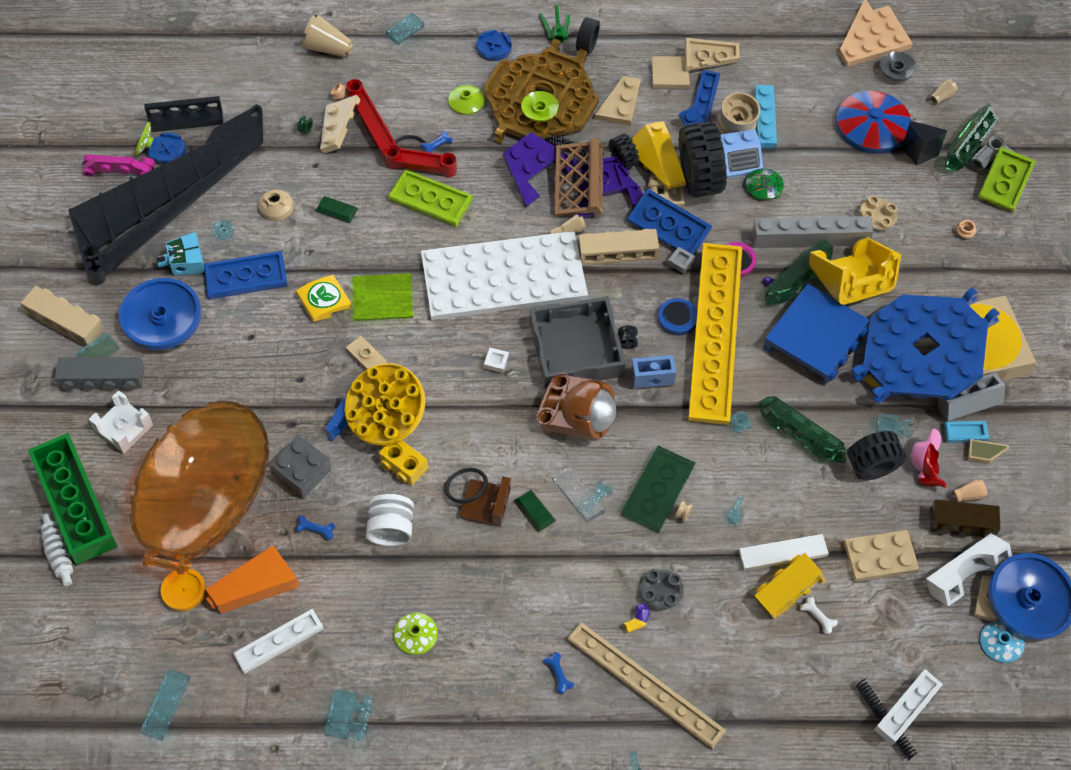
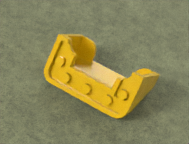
[809,237,902,305]

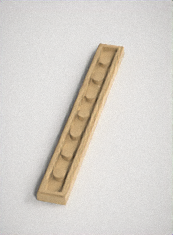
[567,622,726,750]

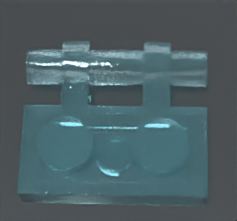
[324,689,373,741]

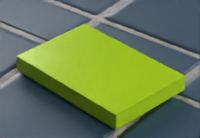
[977,146,1036,212]

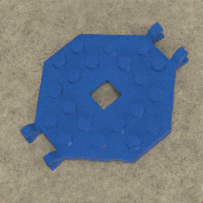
[852,287,1000,404]

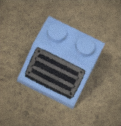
[721,129,763,178]

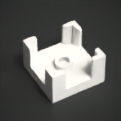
[89,391,153,454]

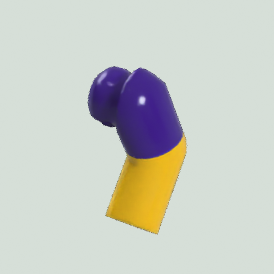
[623,603,650,633]

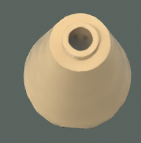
[301,14,354,57]

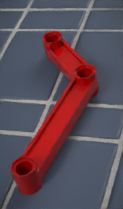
[346,79,457,178]

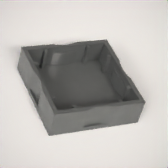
[530,296,626,389]

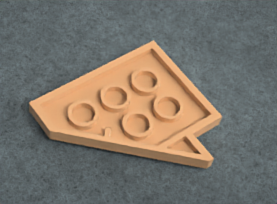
[839,0,913,67]

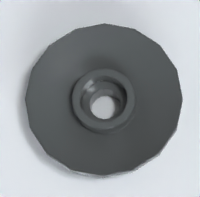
[880,51,916,81]

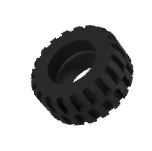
[678,121,727,198]

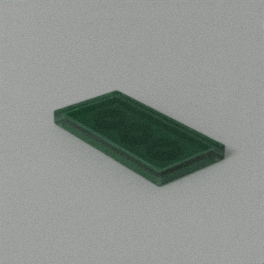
[621,445,696,533]

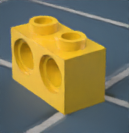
[379,440,428,486]

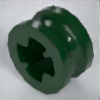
[297,115,313,134]

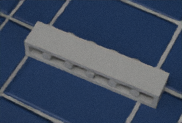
[752,216,873,248]

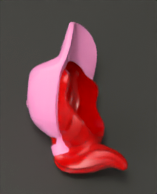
[910,428,947,488]

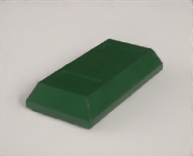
[315,196,358,223]
[514,489,556,532]

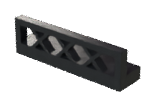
[144,96,224,132]

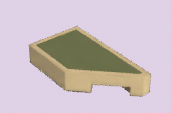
[968,439,1009,464]

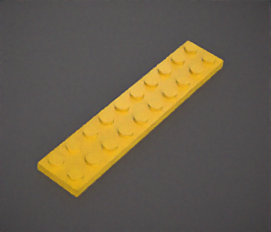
[688,243,742,425]

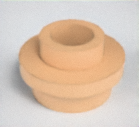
[330,83,347,101]
[956,220,976,239]

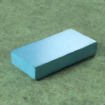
[943,421,989,443]

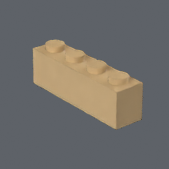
[578,229,659,265]
[21,286,104,348]

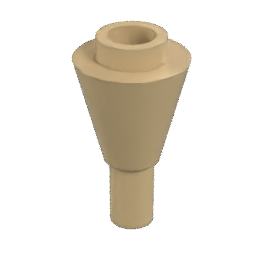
[550,214,586,234]

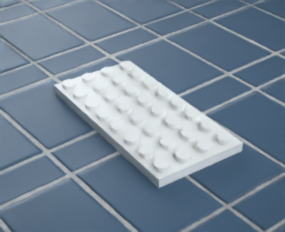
[421,232,588,320]

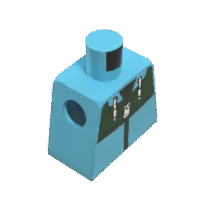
[156,232,205,275]

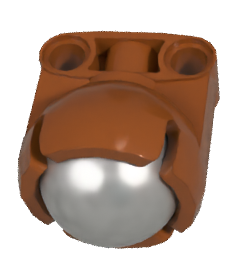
[537,373,616,440]

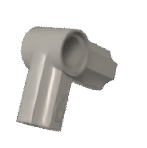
[970,136,1014,171]

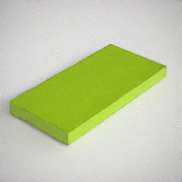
[388,169,473,227]

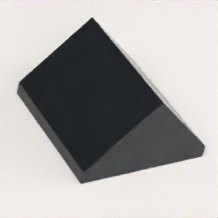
[902,121,947,166]

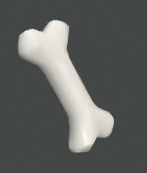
[800,596,838,634]

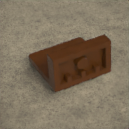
[460,476,511,527]

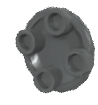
[640,569,684,610]

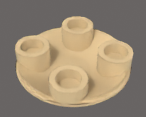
[859,195,897,230]

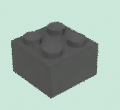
[270,435,331,499]

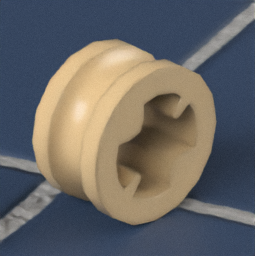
[675,501,693,522]

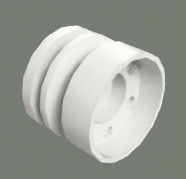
[366,494,414,546]

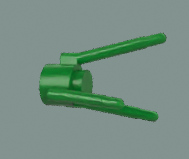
[539,4,570,43]

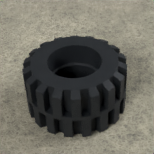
[847,431,906,480]

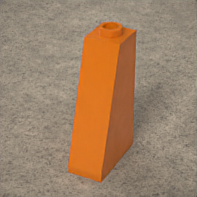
[206,546,299,614]

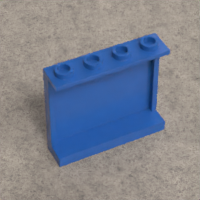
[763,284,869,386]

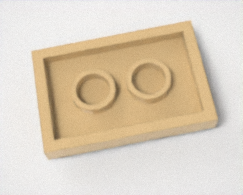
[844,530,919,582]

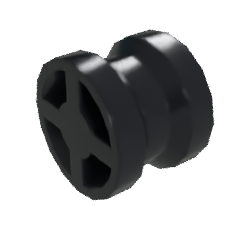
[618,325,638,349]

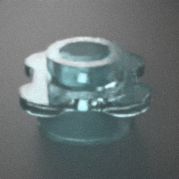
[730,411,753,433]

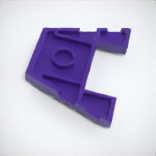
[502,132,579,208]
[578,156,643,219]

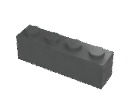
[55,357,145,390]

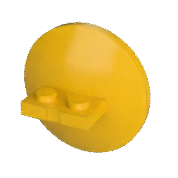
[345,363,425,446]

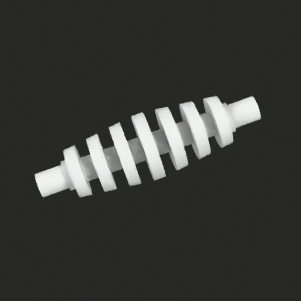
[41,514,73,586]

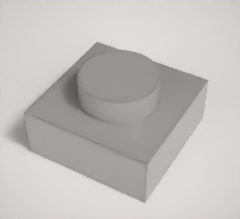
[668,247,695,273]

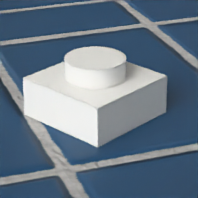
[484,348,509,373]

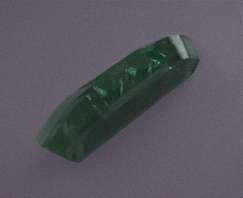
[945,103,999,171]
[765,241,833,305]
[758,396,846,462]

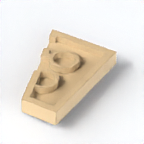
[685,38,740,71]
[595,76,641,126]
[320,95,360,154]

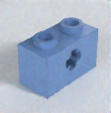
[631,355,676,389]

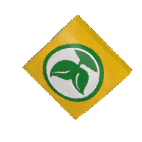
[295,275,351,322]

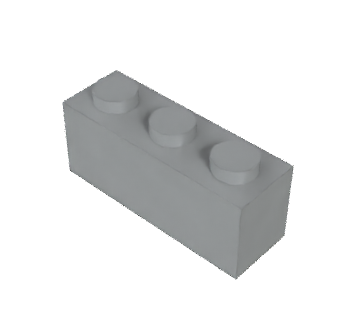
[938,372,1006,421]

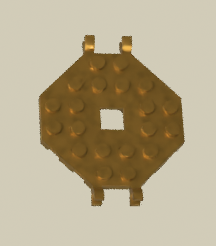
[484,39,599,145]

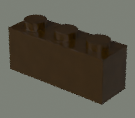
[930,499,1000,539]

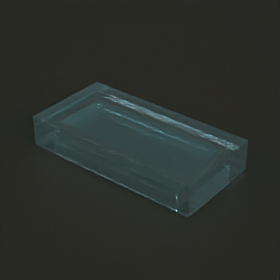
[386,13,425,45]

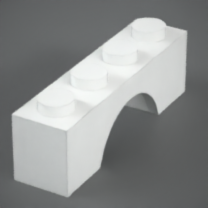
[926,533,1012,606]

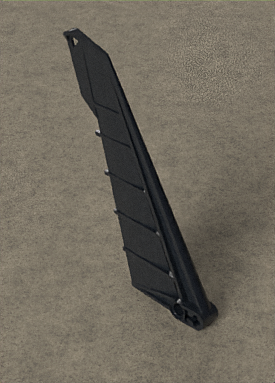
[68,104,263,285]

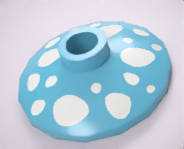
[980,621,1025,663]

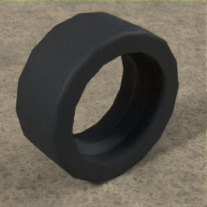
[576,17,600,54]

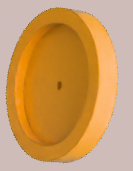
[161,568,206,612]

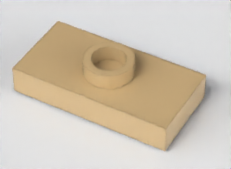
[346,336,388,370]
[973,575,997,622]

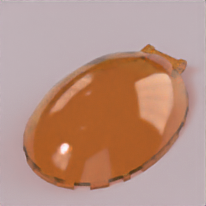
[129,401,269,575]

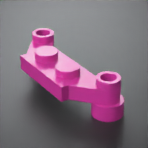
[82,154,155,177]

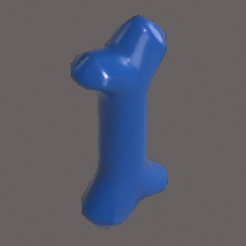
[420,131,453,153]
[295,515,335,540]
[543,652,575,695]

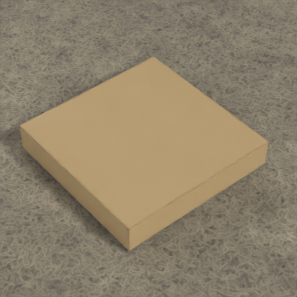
[652,56,690,89]

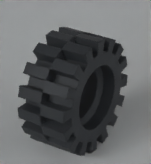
[608,133,639,169]

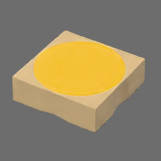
[932,296,1036,380]

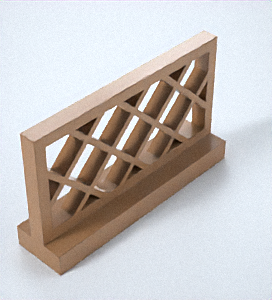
[555,137,603,216]

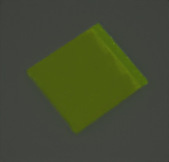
[352,273,414,321]

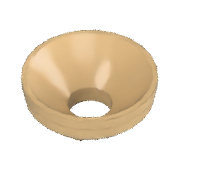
[258,189,294,221]

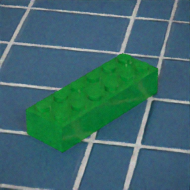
[28,433,118,565]

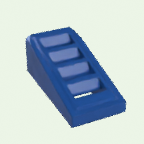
[325,396,348,441]

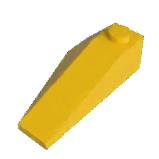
[632,121,686,189]

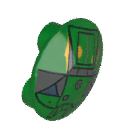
[746,168,784,200]

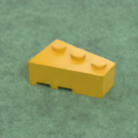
[755,553,826,619]

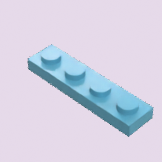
[754,85,777,148]

